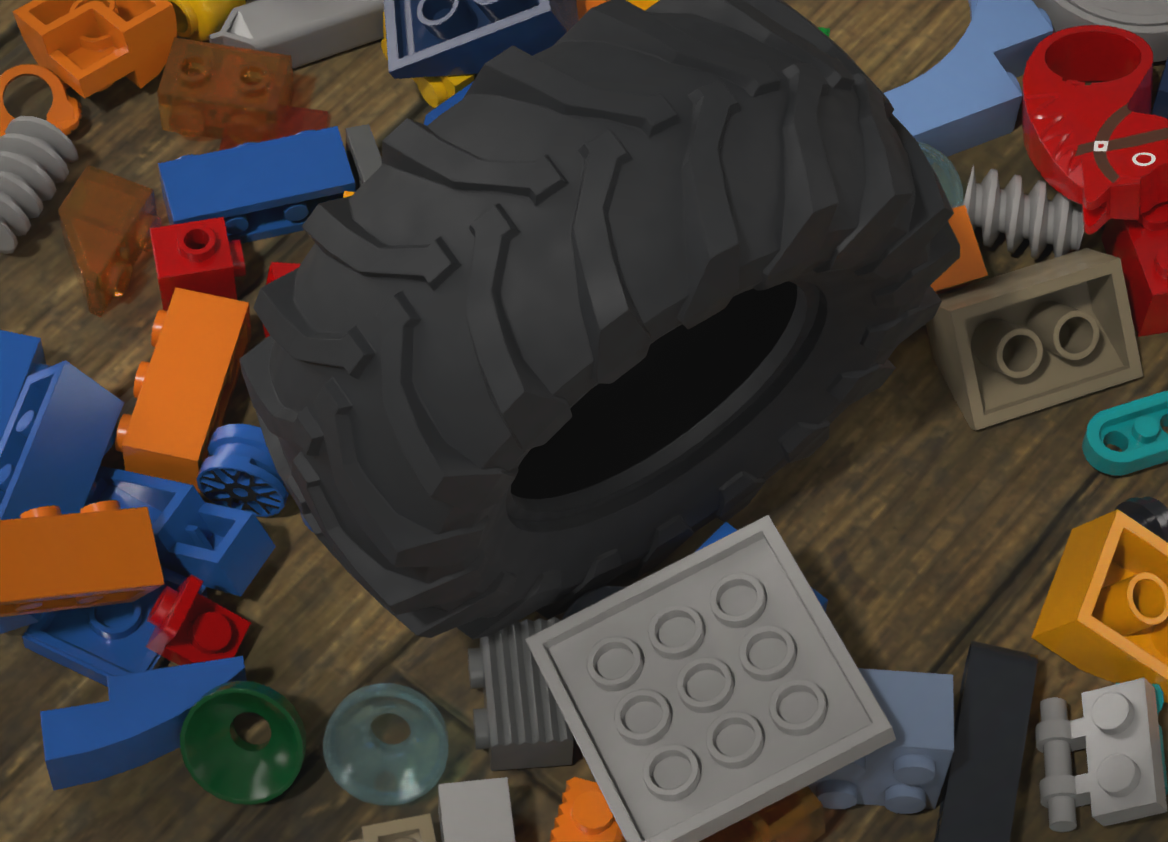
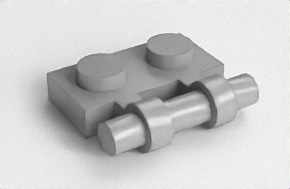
[1035,677,1167,832]

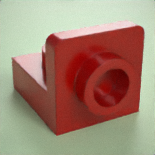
[146,574,251,665]

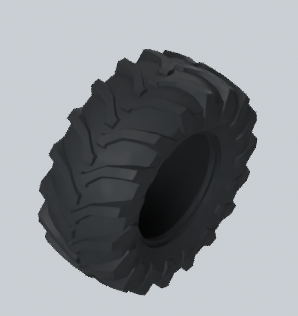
[240,0,960,639]

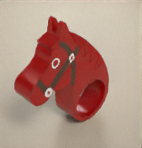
[1022,25,1168,235]

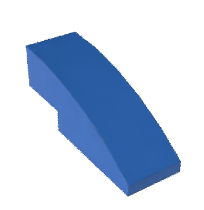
[88,465,276,597]
[40,656,247,791]

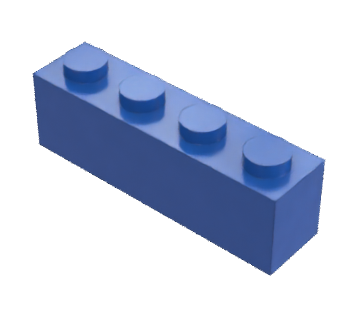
[0,360,124,634]

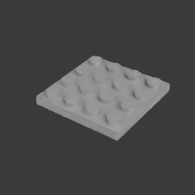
[525,515,896,842]

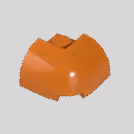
[12,0,177,99]

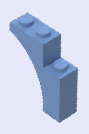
[884,0,1054,163]

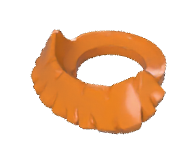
[0,64,82,136]

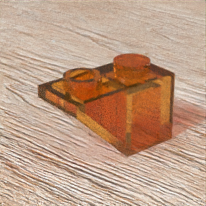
[58,165,162,317]

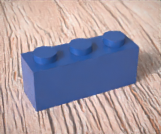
[158,126,356,244]

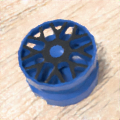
[197,424,289,517]

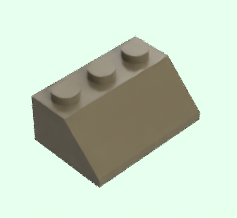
[926,248,1143,431]

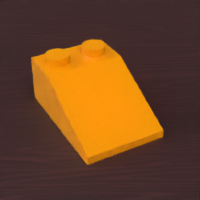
[1031,509,1168,703]

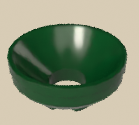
[180,681,306,805]

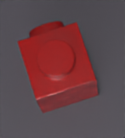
[149,217,246,311]

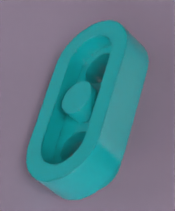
[1082,391,1168,476]

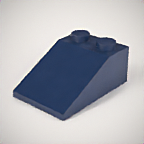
[383,0,579,79]

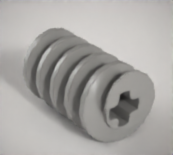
[0,116,78,254]
[963,164,1084,259]

